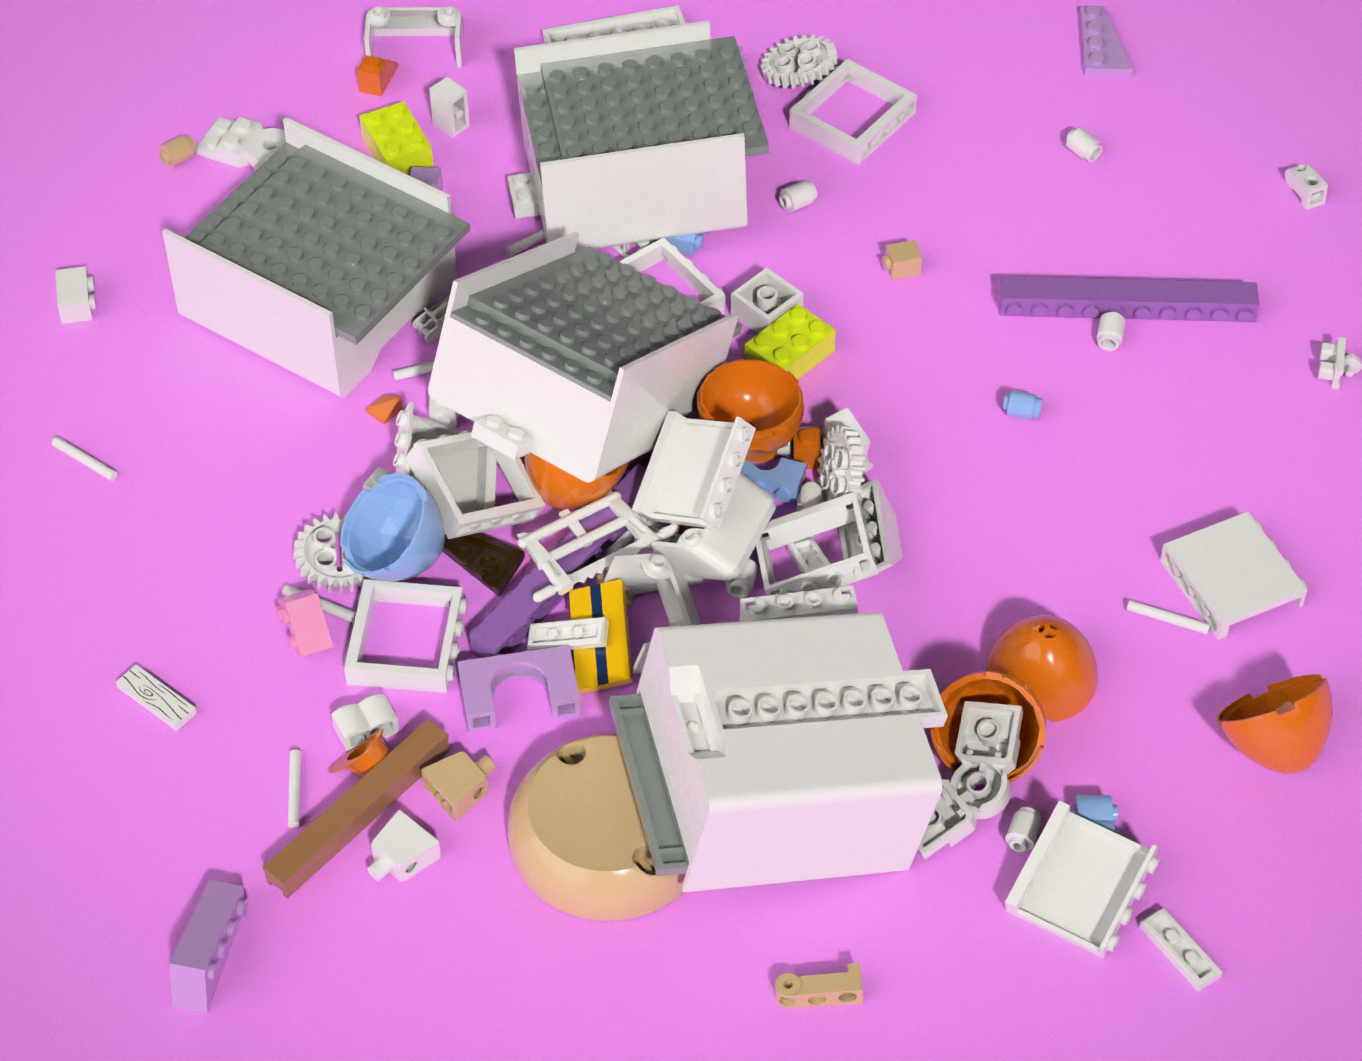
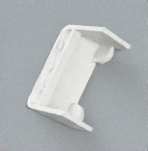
[364,7,464,67]
[651,473,776,581]
[603,553,702,674]

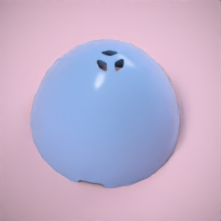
[340,473,445,581]

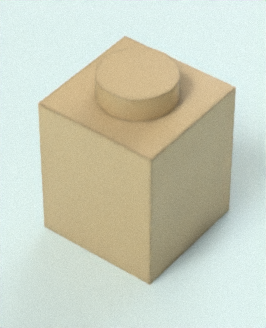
[882,240,922,280]

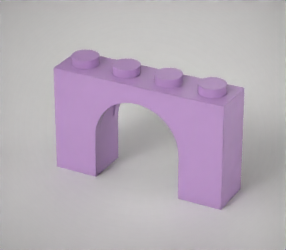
[457,645,581,732]

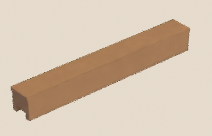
[262,719,449,899]

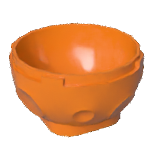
[697,360,804,462]

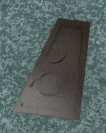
[442,533,525,597]

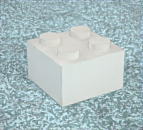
[731,267,804,334]

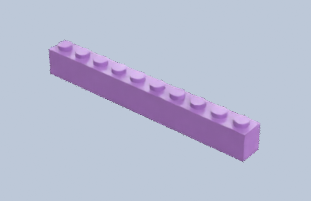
[999,276,1259,322]
[469,463,647,658]

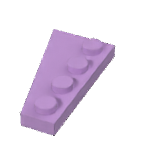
[1080,5,1133,77]

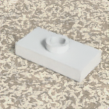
[787,537,831,574]

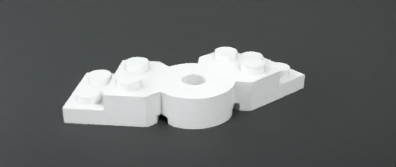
[196,116,286,171]
[918,701,1023,859]

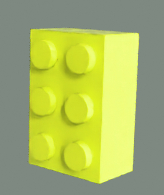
[359,101,434,176]
[744,304,836,380]

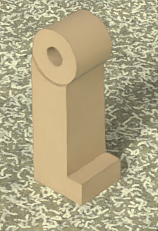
[775,963,863,1008]

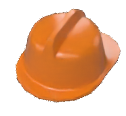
[328,728,391,776]

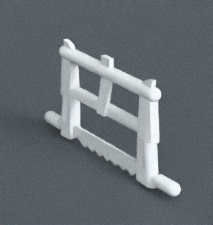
[517,491,680,602]

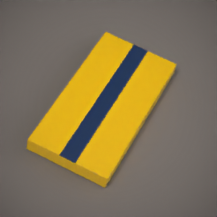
[569,579,633,694]

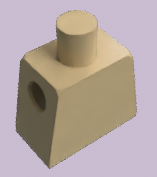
[421,752,495,822]

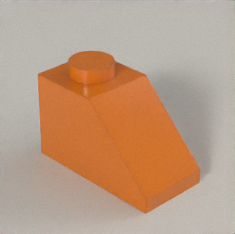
[357,55,399,96]
[792,426,821,470]

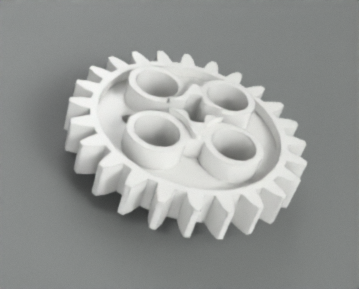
[761,34,838,89]
[817,425,866,509]
[293,513,372,593]

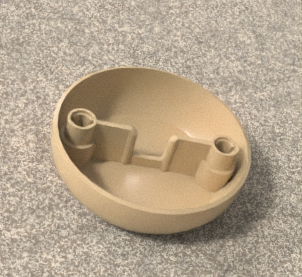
[508,734,686,921]

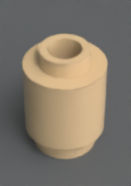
[159,135,197,168]

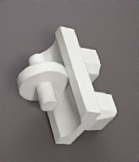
[1318,337,1362,389]

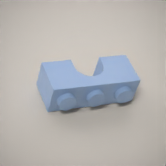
[740,457,807,504]

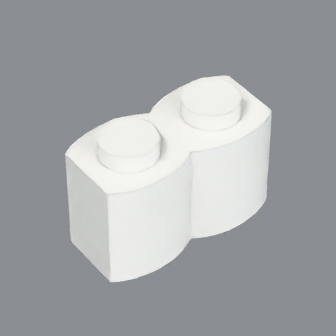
[332,694,399,751]

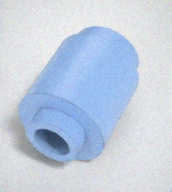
[1003,390,1043,420]

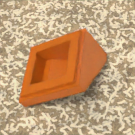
[365,394,403,424]

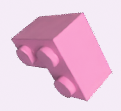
[276,589,333,657]

